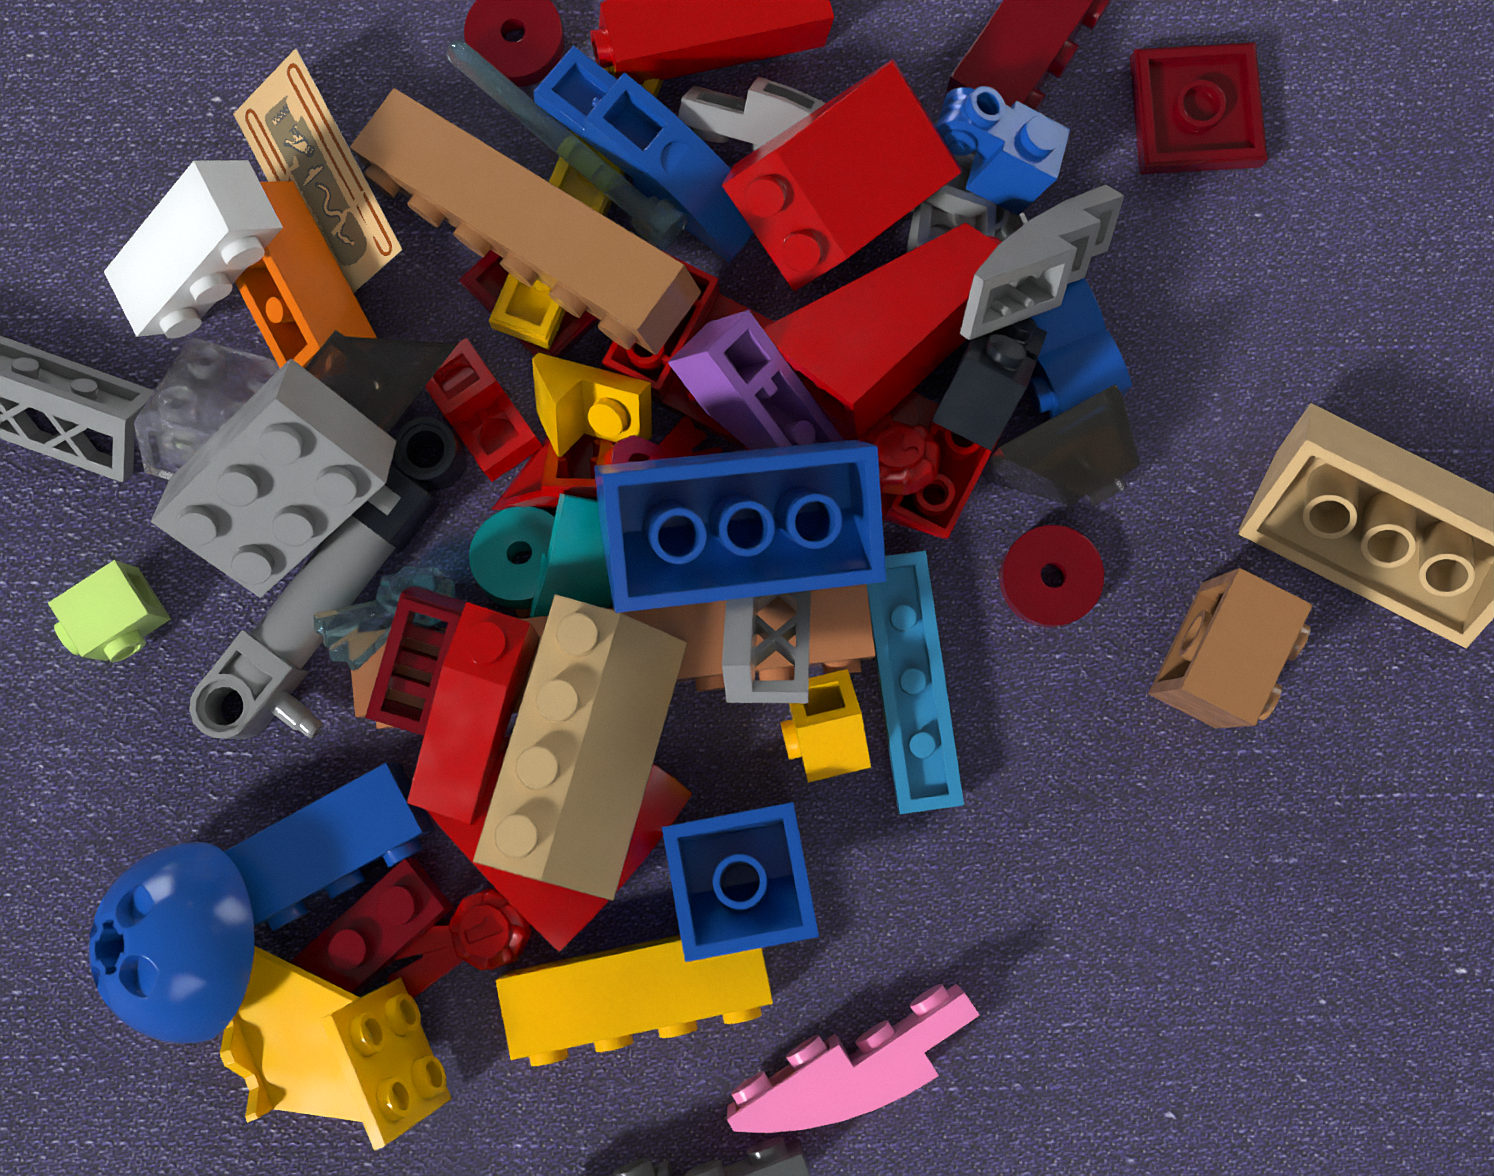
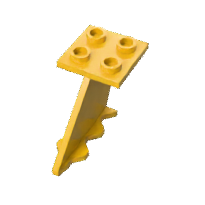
[220,946,452,1150]

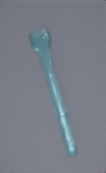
[447,40,688,251]

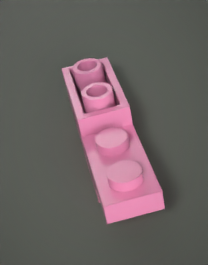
[727,984,980,1133]

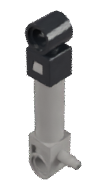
[189,416,467,739]

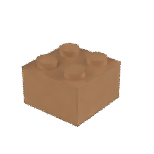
[1148,568,1313,729]

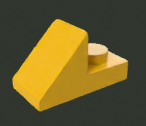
[532,353,652,457]

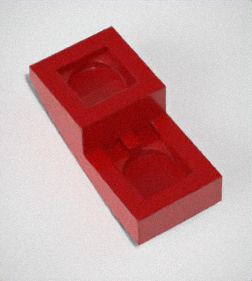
[415,337,543,482]

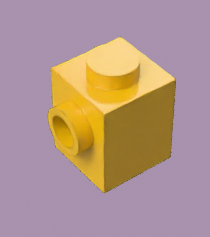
[780,669,871,783]

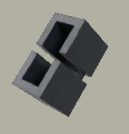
[932,317,1048,451]

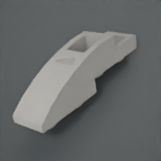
[678,77,915,213]

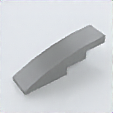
[960,185,1124,340]

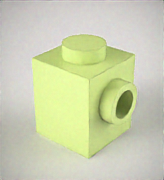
[48,560,171,663]

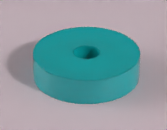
[469,507,555,609]

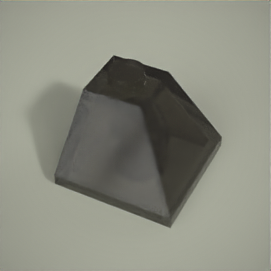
[981,384,1140,507]

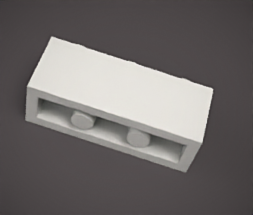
[104,160,283,338]

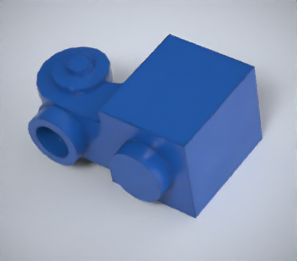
[936,86,1070,216]

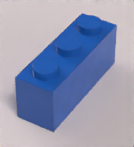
[224,763,435,932]

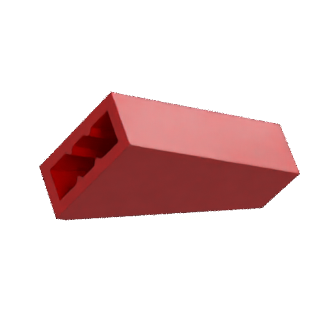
[590,0,835,85]
[763,222,1002,440]

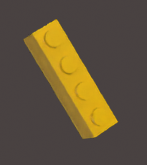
[495,934,773,1066]

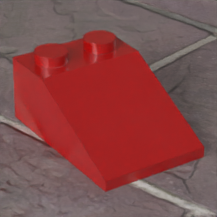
[722,59,962,291]

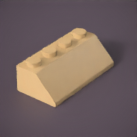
[1239,403,1494,649]
[473,595,687,901]

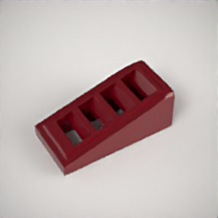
[365,586,466,736]

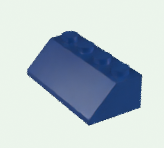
[594,440,886,613]

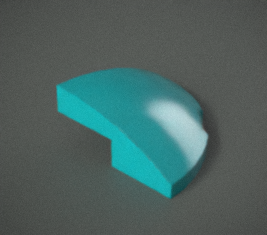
[530,493,613,618]

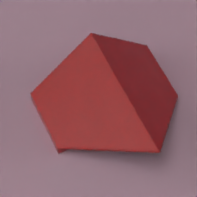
[491,434,616,511]

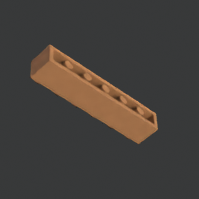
[349,88,702,355]

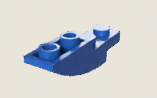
[534,46,754,264]

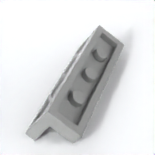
[0,336,159,483]
[722,451,811,703]

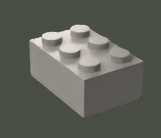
[150,358,396,598]

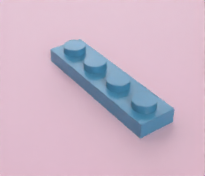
[866,550,964,814]

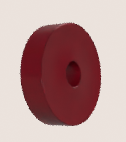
[464,0,564,88]
[999,525,1104,628]

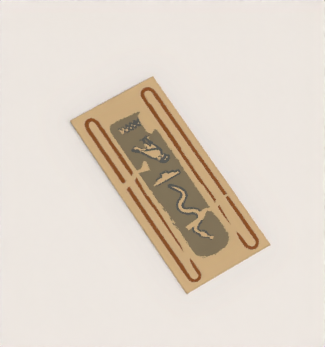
[233,49,403,293]

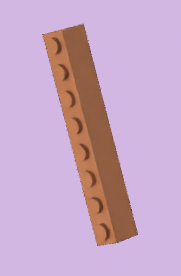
[348,584,875,729]

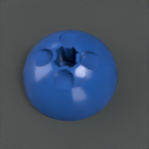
[89,842,254,1044]

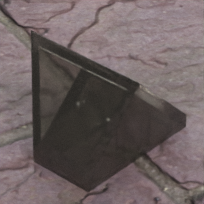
[305,330,458,434]

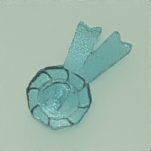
[313,566,456,671]

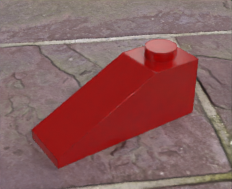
[407,602,540,825]

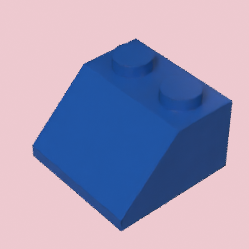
[662,802,819,962]

